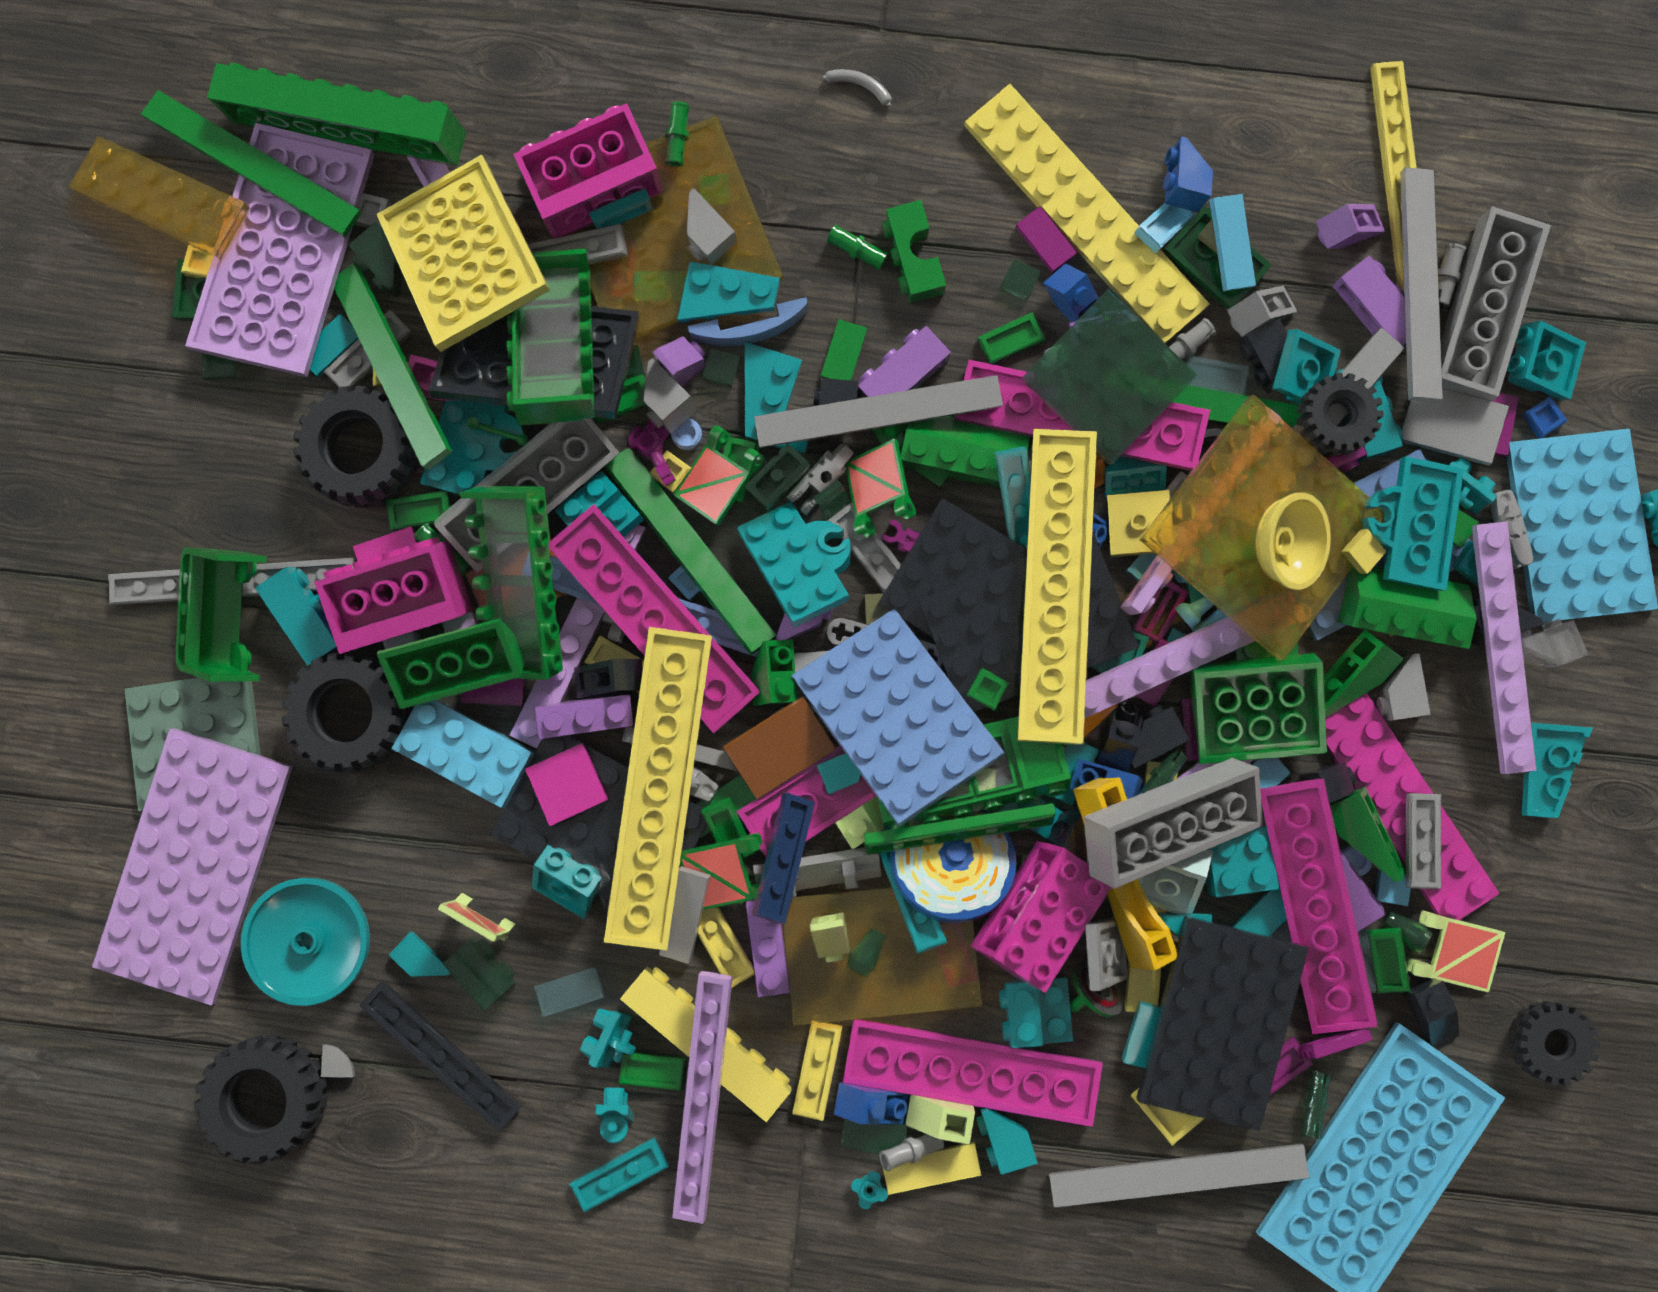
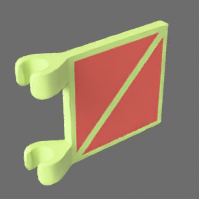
[438,893,516,942]
[1407,911,1505,993]

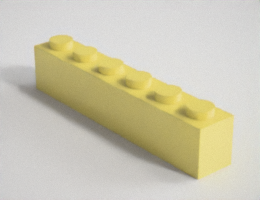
[620,967,791,1122]

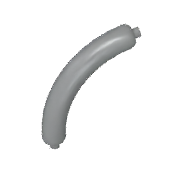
[823,69,892,107]

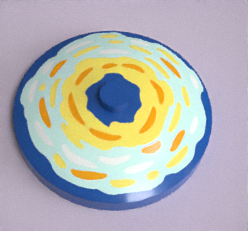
[890,799,1016,923]

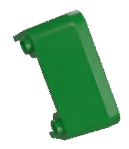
[175,547,267,682]

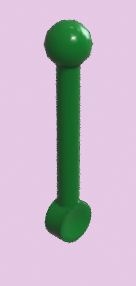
[467,417,529,446]

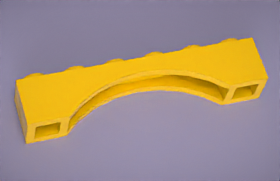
[1073,778,1177,971]

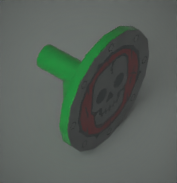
[1070,960,1124,1018]

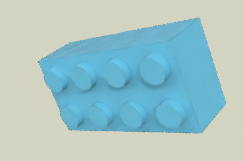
[391,699,536,808]

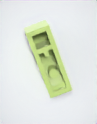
[810,913,850,962]

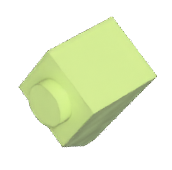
[835,796,884,849]

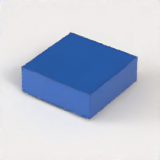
[1521,396,1567,439]

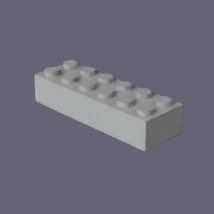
[1440,206,1551,401]
[434,418,619,573]
[1084,758,1263,888]

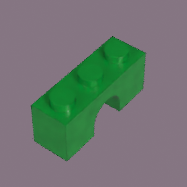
[882,200,946,303]

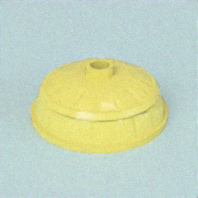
[1256,493,1331,590]

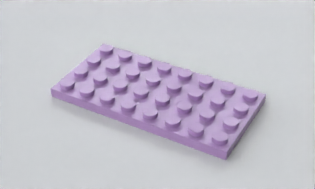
[185,123,374,377]
[92,728,293,1006]

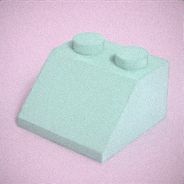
[1138,849,1213,913]

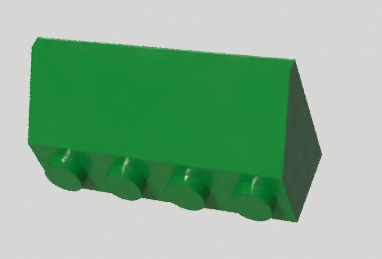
[901,416,1029,489]
[1338,564,1477,649]
[377,618,525,709]

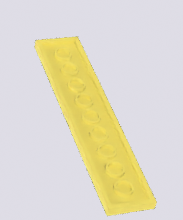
[964,84,1209,346]
[1018,429,1097,745]
[604,627,712,950]

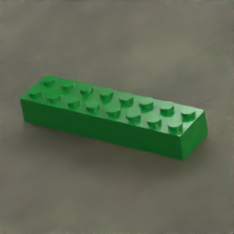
[207,63,467,166]

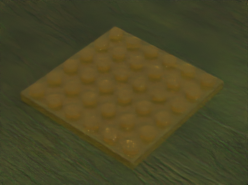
[570,115,784,339]
[1139,395,1384,660]

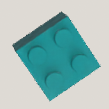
[1206,826,1279,897]

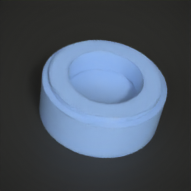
[671,419,702,450]
[1342,845,1372,876]

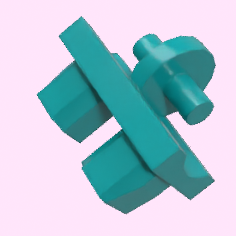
[1449,457,1497,514]
[580,1009,636,1068]
[595,1088,634,1143]

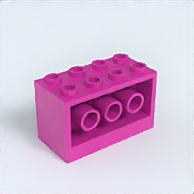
[513,103,664,239]
[314,537,473,654]
[970,841,1111,993]

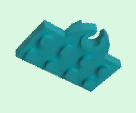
[420,401,526,496]
[1362,456,1464,592]
[737,501,851,628]

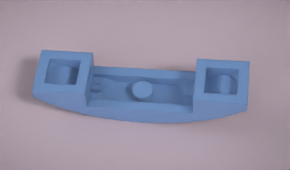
[688,297,808,346]

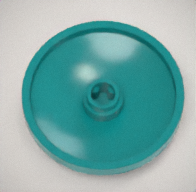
[241,878,370,1006]

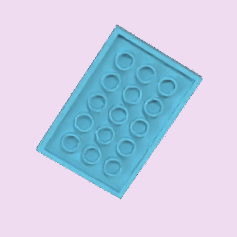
[1506,429,1658,623]

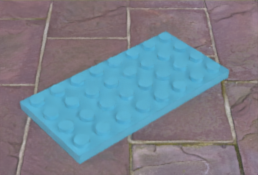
[1255,1022,1505,1292]

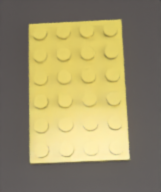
[376,155,550,352]

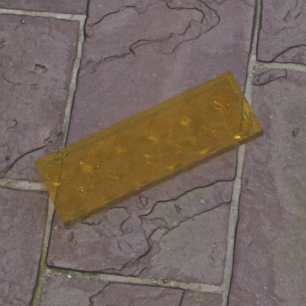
[68,136,250,260]

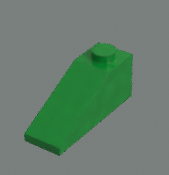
[1323,629,1404,718]
[1330,786,1406,882]

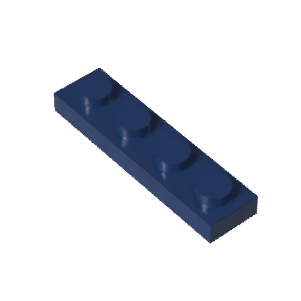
[752,792,815,924]

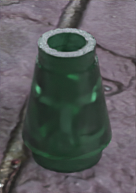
[1381,911,1433,953]
[845,928,886,978]

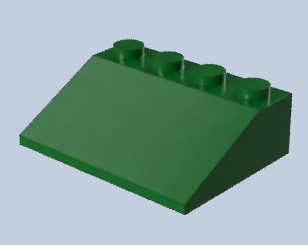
[1189,653,1327,764]

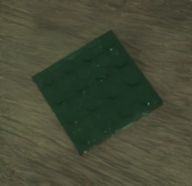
[1021,289,1197,465]

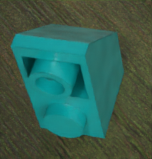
[976,1107,1037,1175]

